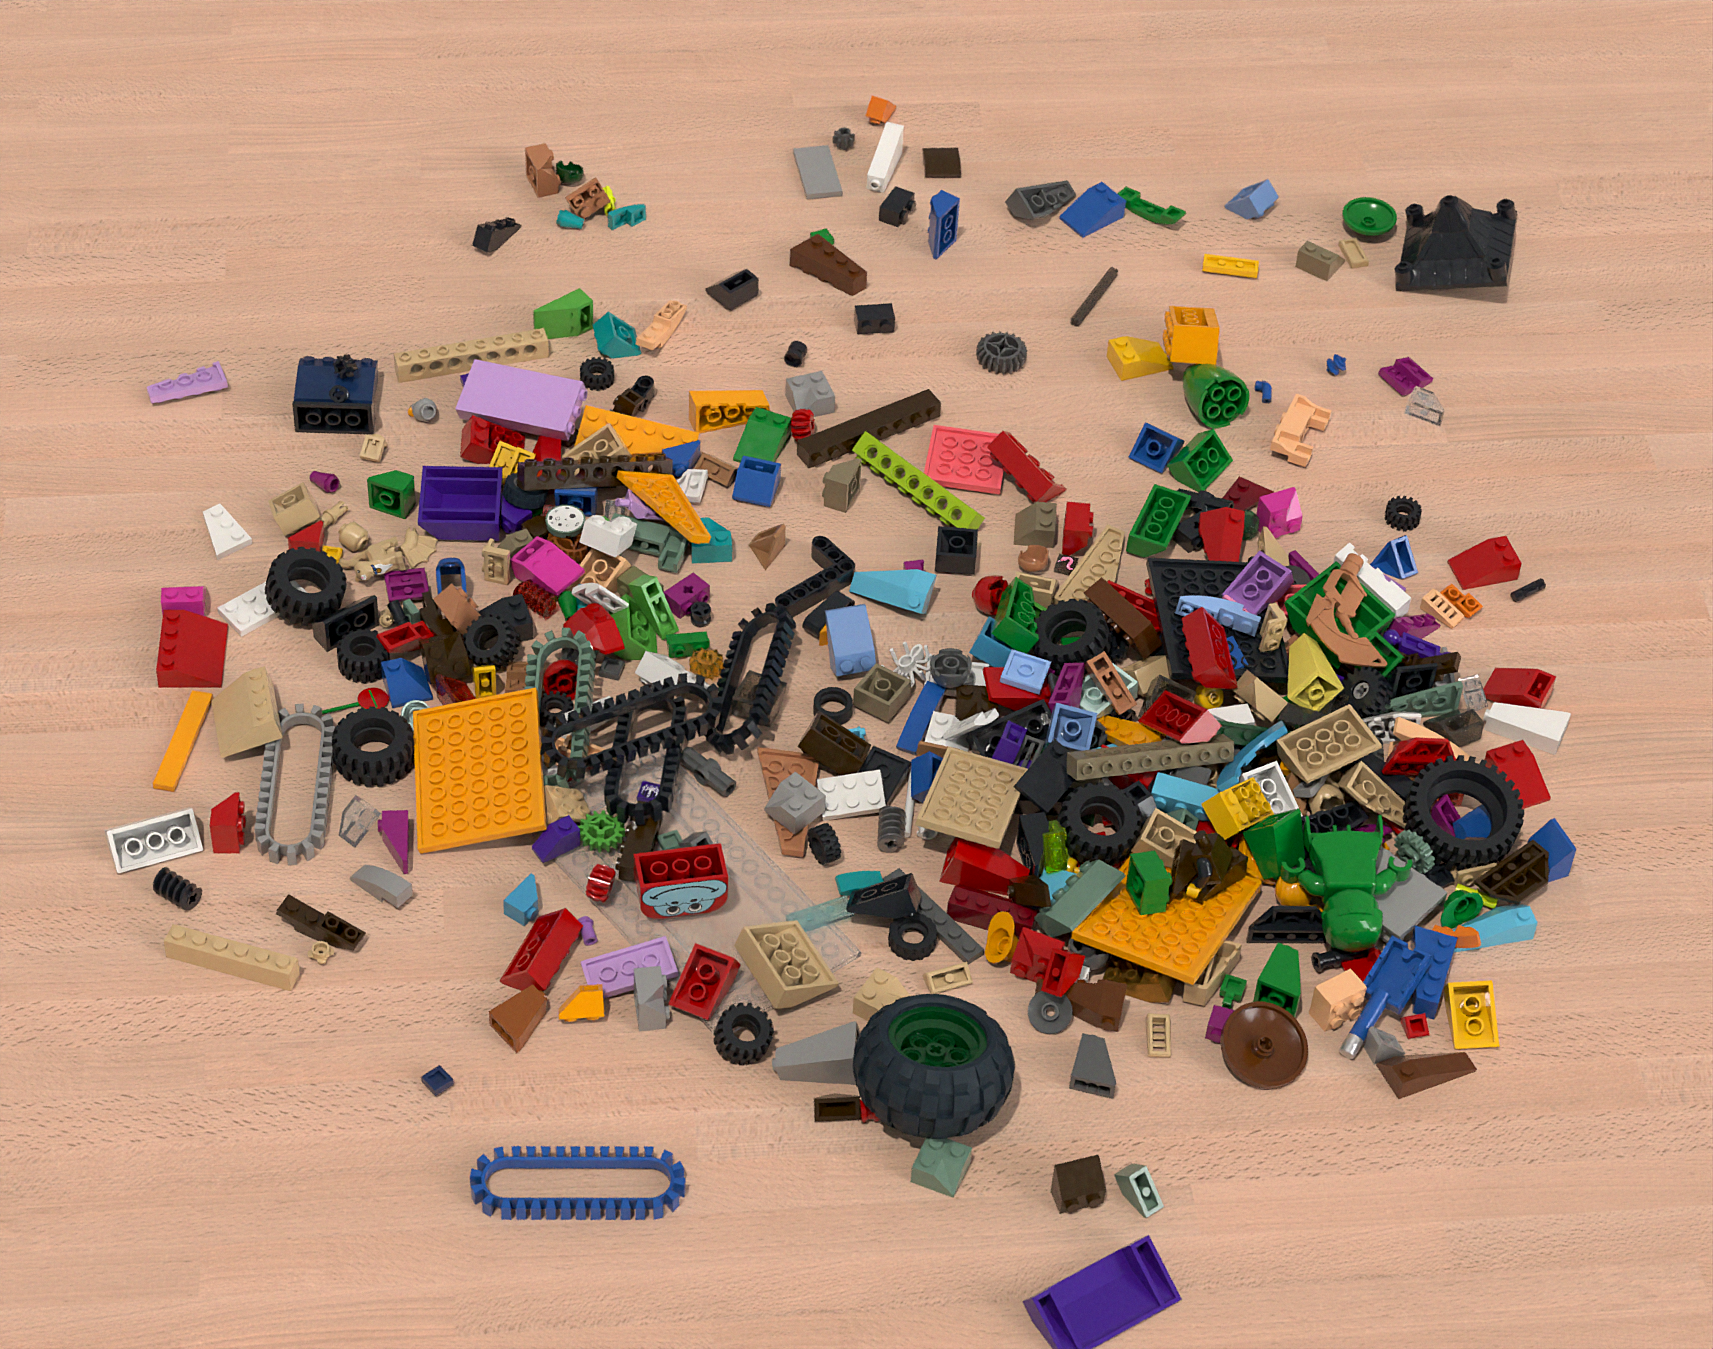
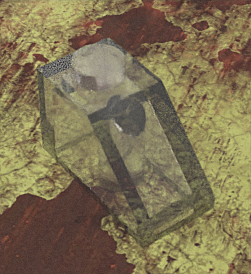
[1405,386,1445,426]
[338,795,381,848]

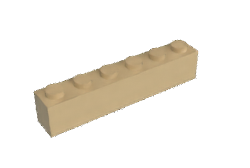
[164,924,300,991]

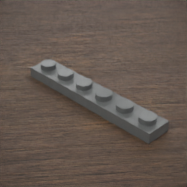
[883,868,984,965]

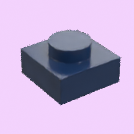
[421,1065,454,1096]

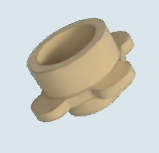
[307,941,334,964]

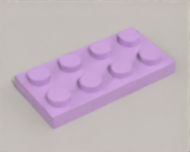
[580,936,679,999]

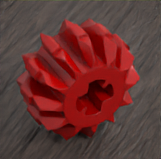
[791,409,816,441]
[586,864,616,902]

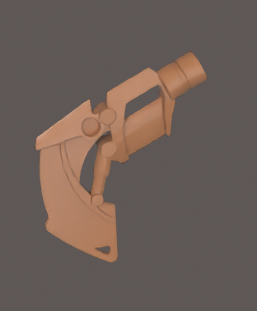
[1306,553,1387,668]

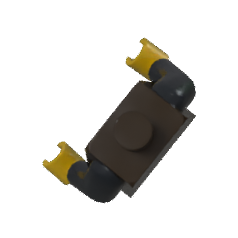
[1186,830,1233,898]

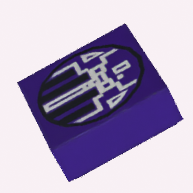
[637,781,660,802]

